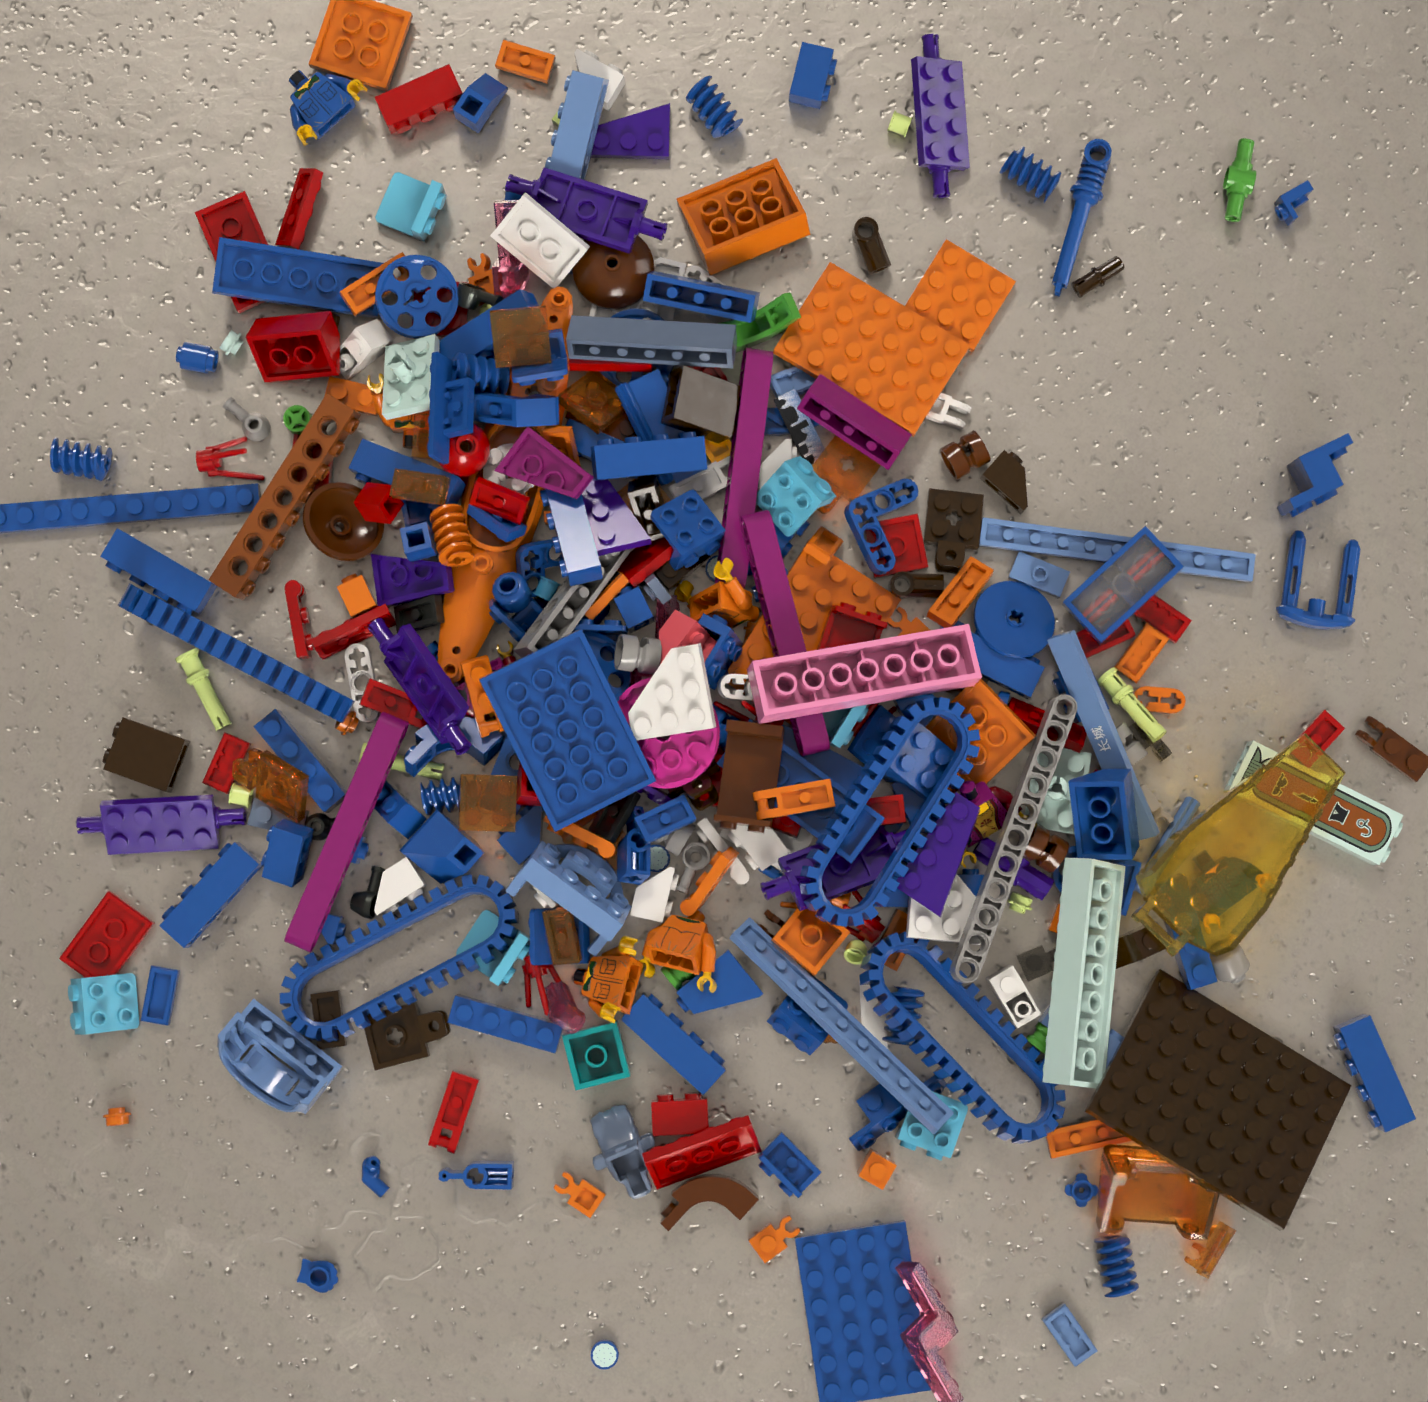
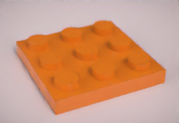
[309,0,413,92]
[905,239,1016,352]
[925,679,1036,785]

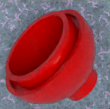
[438,423,490,477]

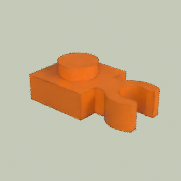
[467,253,503,306]
[887,607,930,636]
[554,1171,606,1218]
[748,1215,800,1263]

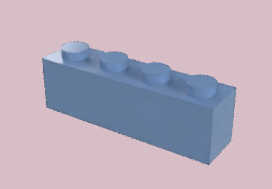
[545,70,609,180]

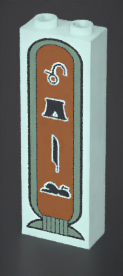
[1224,740,1403,865]

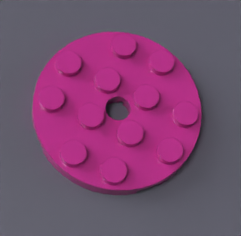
[618,677,720,789]

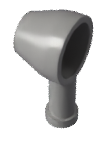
[223,397,270,441]
[675,842,710,895]

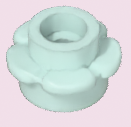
[219,330,244,356]

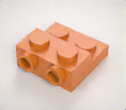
[771,907,850,976]

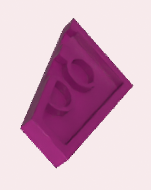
[494,427,594,499]

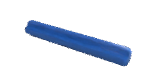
[615,382,673,486]

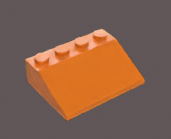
[676,158,811,276]

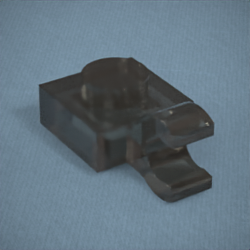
[1129,711,1172,762]
[1016,945,1056,982]

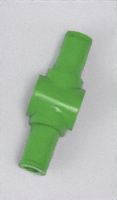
[1223,138,1256,222]

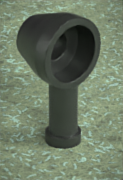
[457,282,504,310]
[305,813,336,841]
[350,866,385,919]

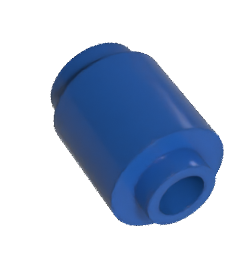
[176,342,219,374]

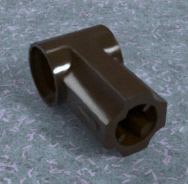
[852,217,891,274]
[888,571,944,599]

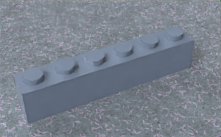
[566,315,737,369]

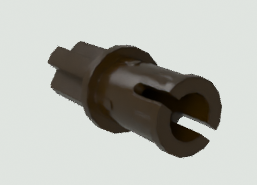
[1071,256,1125,298]

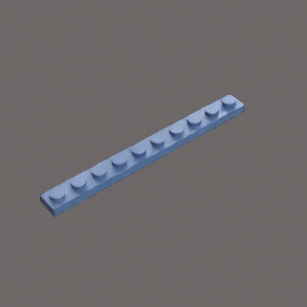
[979,517,1256,582]
[729,917,954,1135]

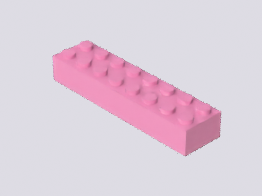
[747,624,982,724]

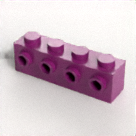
[797,374,912,470]

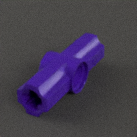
[972,837,1055,900]

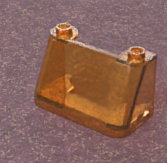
[1096,1144,1220,1240]

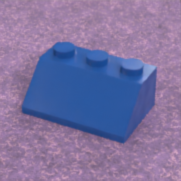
[1068,769,1140,860]

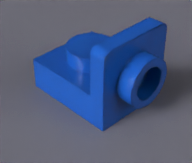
[1274,180,1314,226]

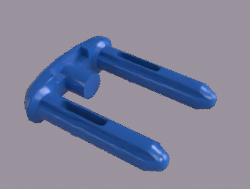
[1276,530,1361,630]

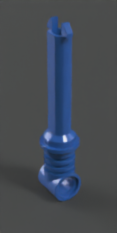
[1052,139,1112,297]

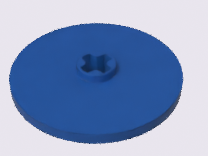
[974,581,1055,658]

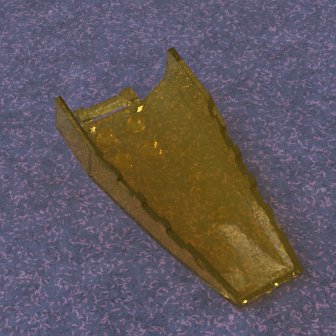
[1131,733,1346,957]

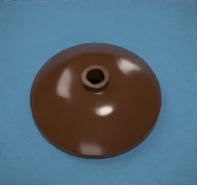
[572,235,654,309]
[303,482,384,561]

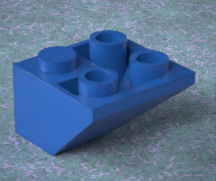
[400,809,484,884]

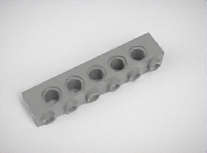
[513,548,633,658]

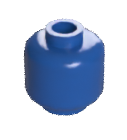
[492,572,532,613]

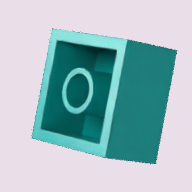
[562,1020,631,1091]

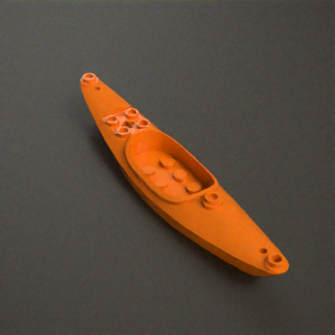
[438,286,573,683]

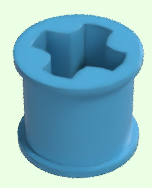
[533,575,561,601]

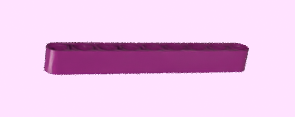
[715,347,773,589]
[740,510,830,757]
[284,712,409,953]

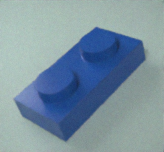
[467,504,527,542]
[633,794,697,845]

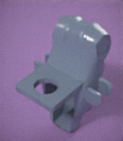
[590,1105,655,1199]

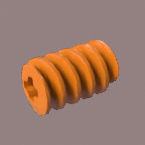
[429,504,475,567]

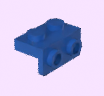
[758,1131,822,1198]

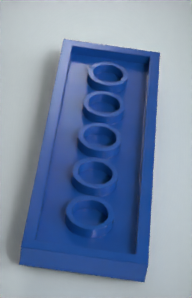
[212,237,384,319]
[717,719,885,864]

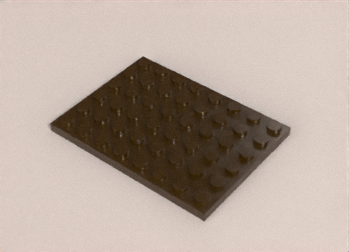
[1085,969,1352,1231]

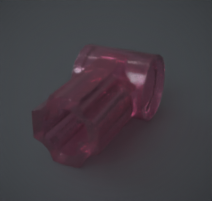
[545,981,586,1034]

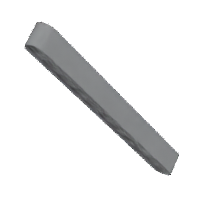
[950,694,1077,983]

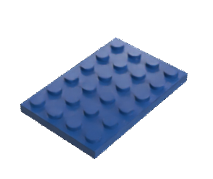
[479,629,656,832]
[795,1220,931,1402]

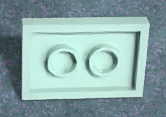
[382,334,440,420]
[1025,748,1092,835]

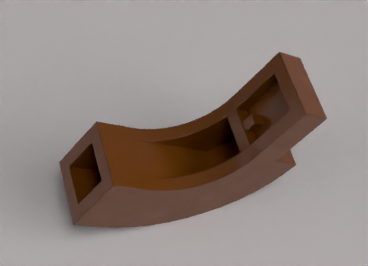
[660,1174,759,1231]

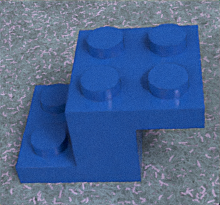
[1277,433,1353,517]
[847,705,955,799]

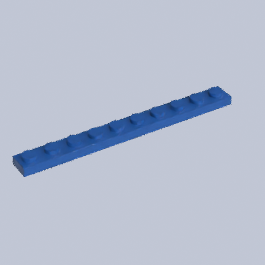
[0,483,261,533]

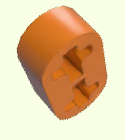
[1133,686,1186,714]

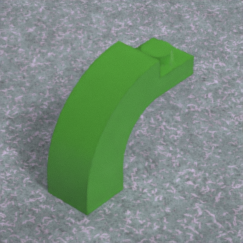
[718,292,801,353]

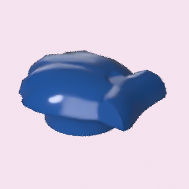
[297,1258,338,1293]

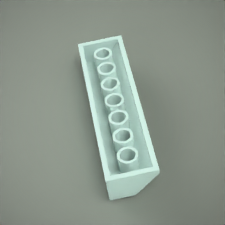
[1042,858,1125,1089]

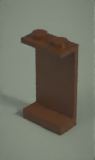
[713,719,785,833]

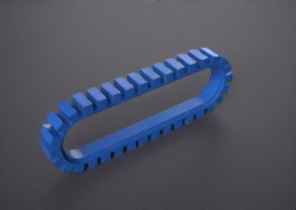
[118,583,355,723]
[800,697,980,927]
[280,874,519,1042]
[859,931,1066,1144]

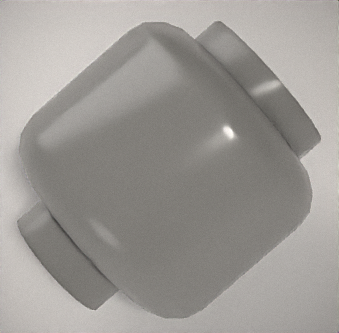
[1210,940,1250,984]

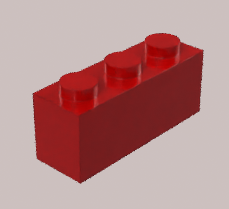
[375,64,463,134]

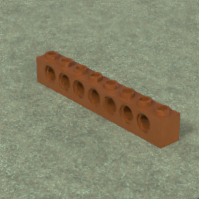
[209,393,361,600]

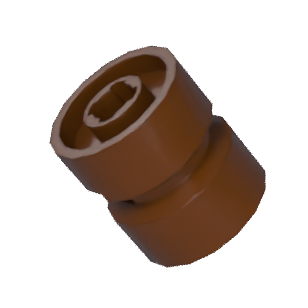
[940,430,991,480]
[1017,823,1069,873]

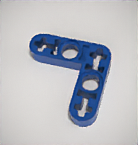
[844,479,919,575]
[515,539,563,609]

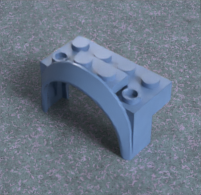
[505,841,632,957]
[217,998,342,1115]

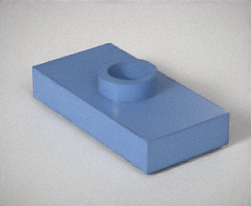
[770,366,816,398]
[1008,551,1070,598]
[1042,1303,1098,1367]

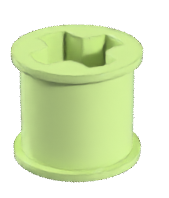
[887,110,913,138]
[228,783,254,808]

